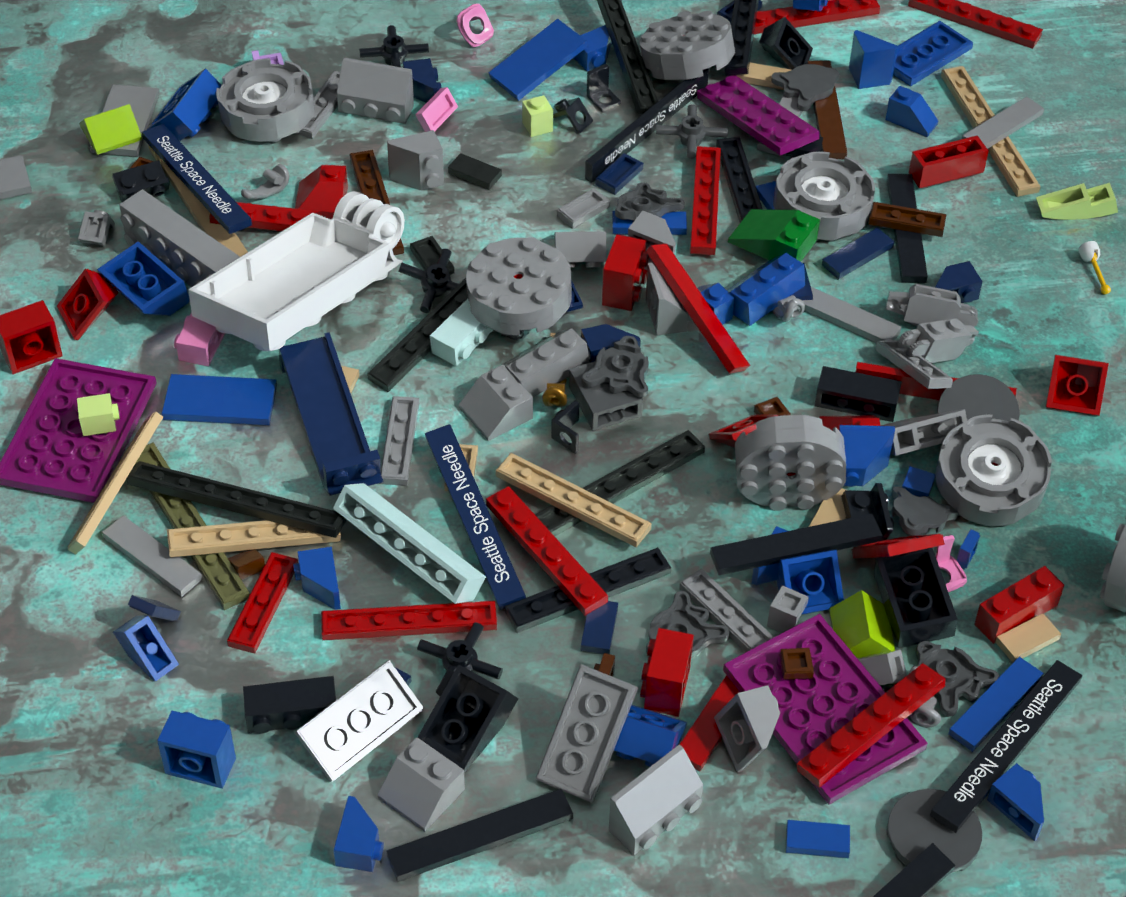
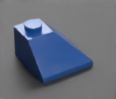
[839,425,895,487]

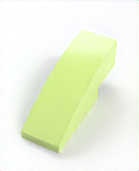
[1036,183,1118,220]

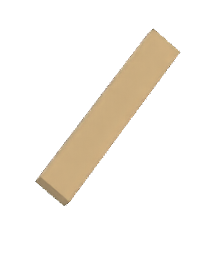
[67,412,163,555]
[496,453,652,548]
[167,520,341,557]

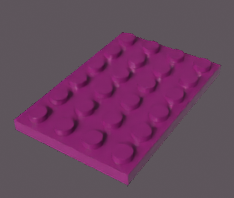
[0,358,157,503]
[723,613,928,805]

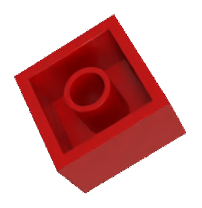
[602,234,649,311]
[0,300,63,374]
[640,628,694,717]

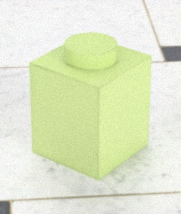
[522,95,553,137]
[77,393,120,436]

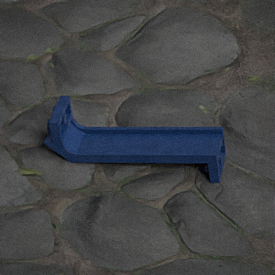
[278,332,384,496]

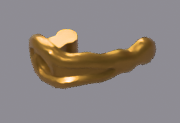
[542,379,567,407]

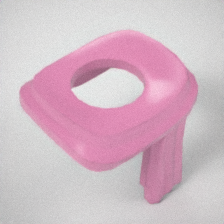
[456,4,494,48]
[935,535,967,592]

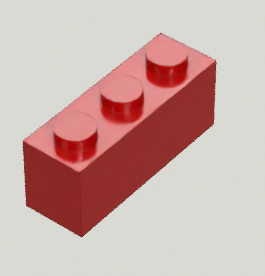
[909,135,989,189]
[974,566,1064,644]

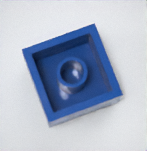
[157,710,236,789]

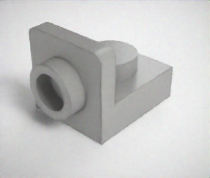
[78,210,115,246]

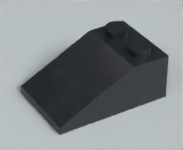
[418,664,518,773]

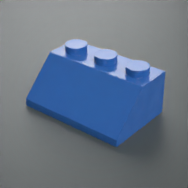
[147,68,221,141]
[97,241,190,316]
[727,253,805,326]
[614,705,687,767]

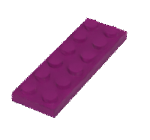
[697,75,819,156]

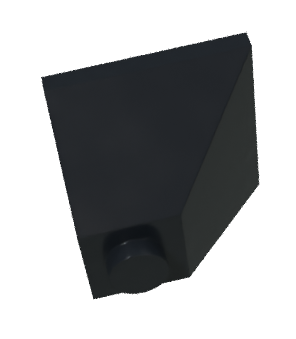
[759,17,813,70]

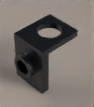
[587,64,621,112]
[553,97,593,134]
[551,400,580,454]

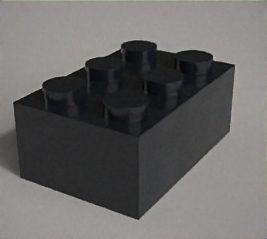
[874,547,958,648]

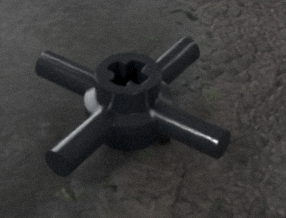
[359,25,429,67]
[398,249,459,313]
[417,622,503,696]

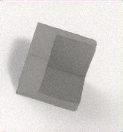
[767,586,809,633]
[858,649,907,685]

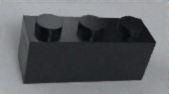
[815,366,902,422]
[243,676,336,733]

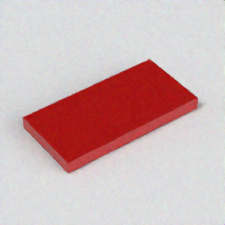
[851,533,945,559]

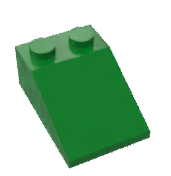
[728,209,820,262]

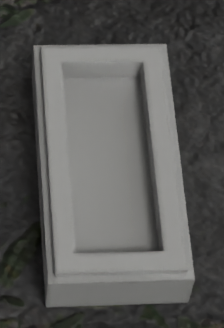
[557,188,610,229]

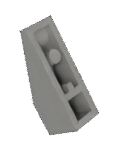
[881,409,967,456]

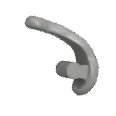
[241,164,289,199]
[772,295,805,322]
[909,666,941,728]

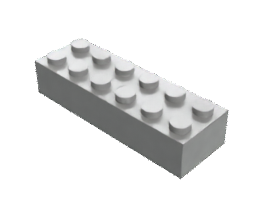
[119,189,240,287]

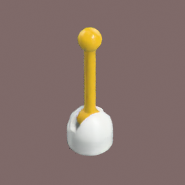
[1078,241,1111,295]

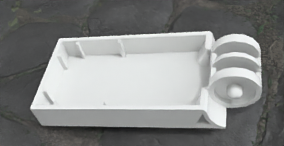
[188,191,405,351]

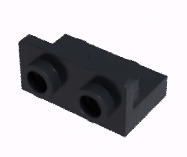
[112,160,170,202]
[841,483,894,541]

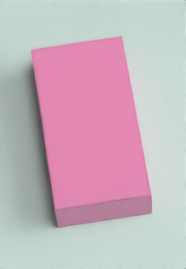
[415,87,458,132]

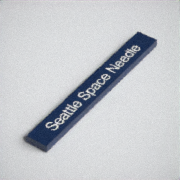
[142,124,252,234]
[425,424,526,610]

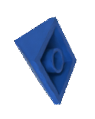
[849,30,898,89]
[776,549,844,615]

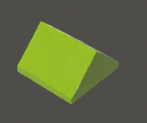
[79,104,142,155]
[829,590,895,658]

